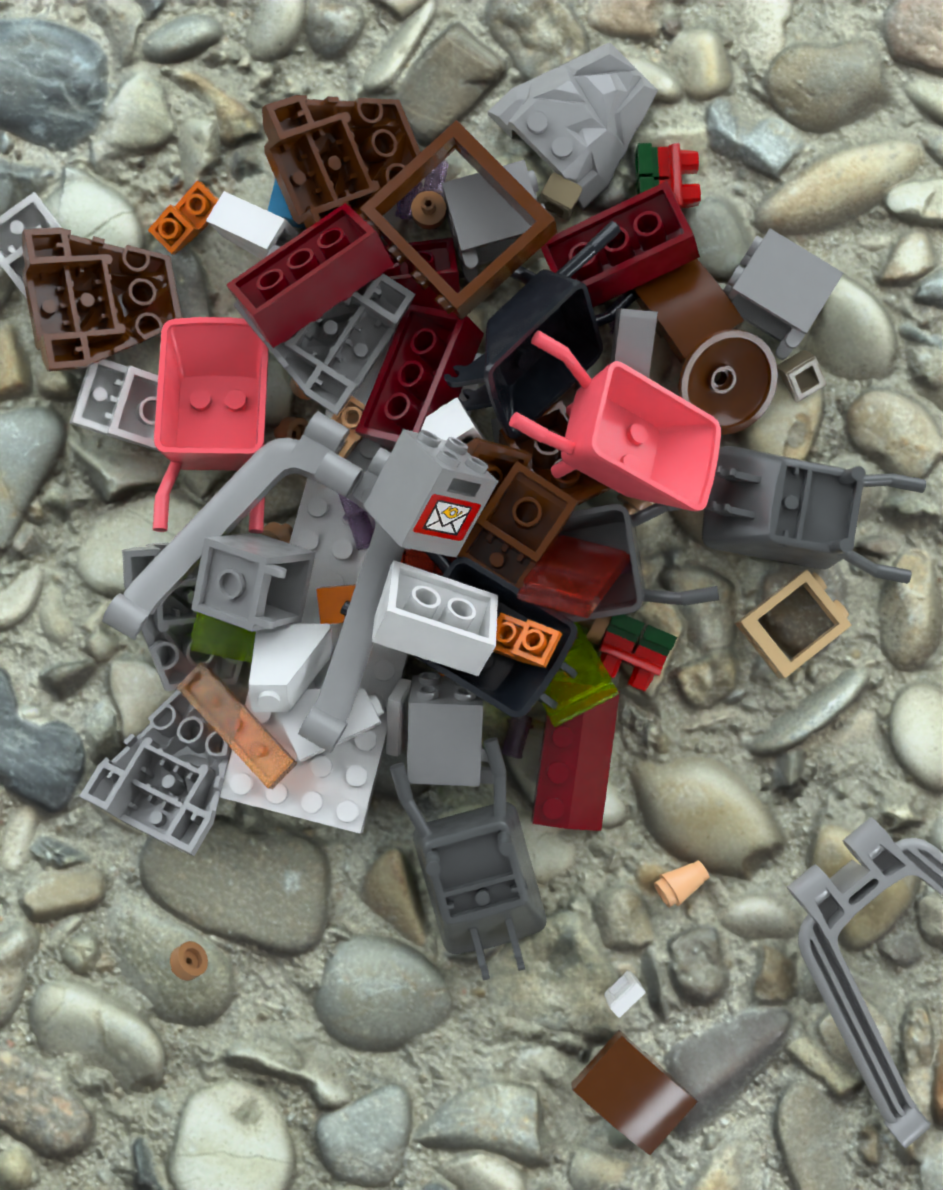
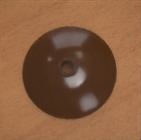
[678,329,778,435]

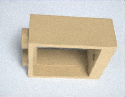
[735,570,852,679]

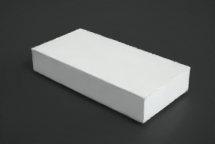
[386,678,411,757]
[604,970,646,1018]

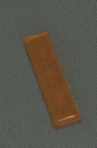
[176,662,297,790]

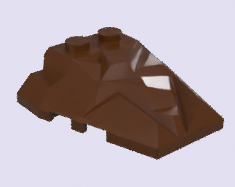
[262,95,421,229]
[22,227,182,372]

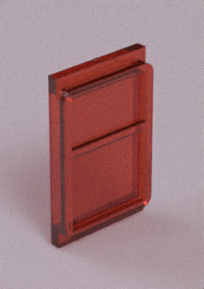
[517,536,630,619]

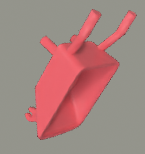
[153,317,269,534]
[509,330,721,512]

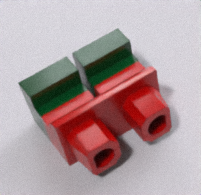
[634,143,701,209]
[596,614,678,692]

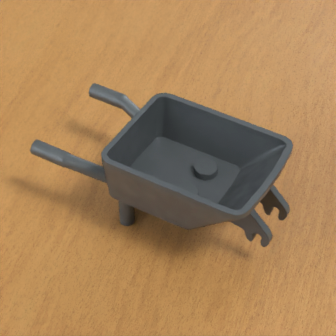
[702,446,926,584]
[523,503,720,622]
[390,738,547,981]

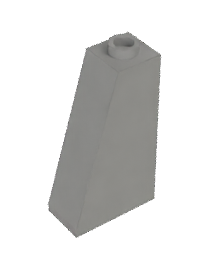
[610,308,658,378]

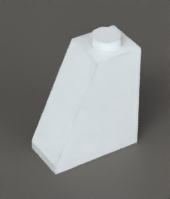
[206,191,299,260]
[249,624,332,712]
[277,688,384,762]

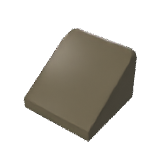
[539,172,582,221]
[777,350,827,402]

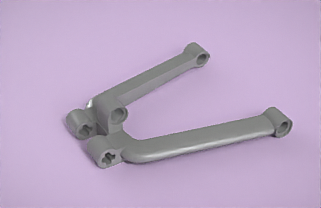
[102,411,405,753]
[787,817,943,1149]

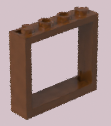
[360,120,558,320]

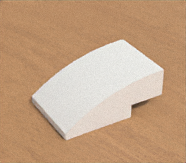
[0,192,62,299]
[69,359,159,451]

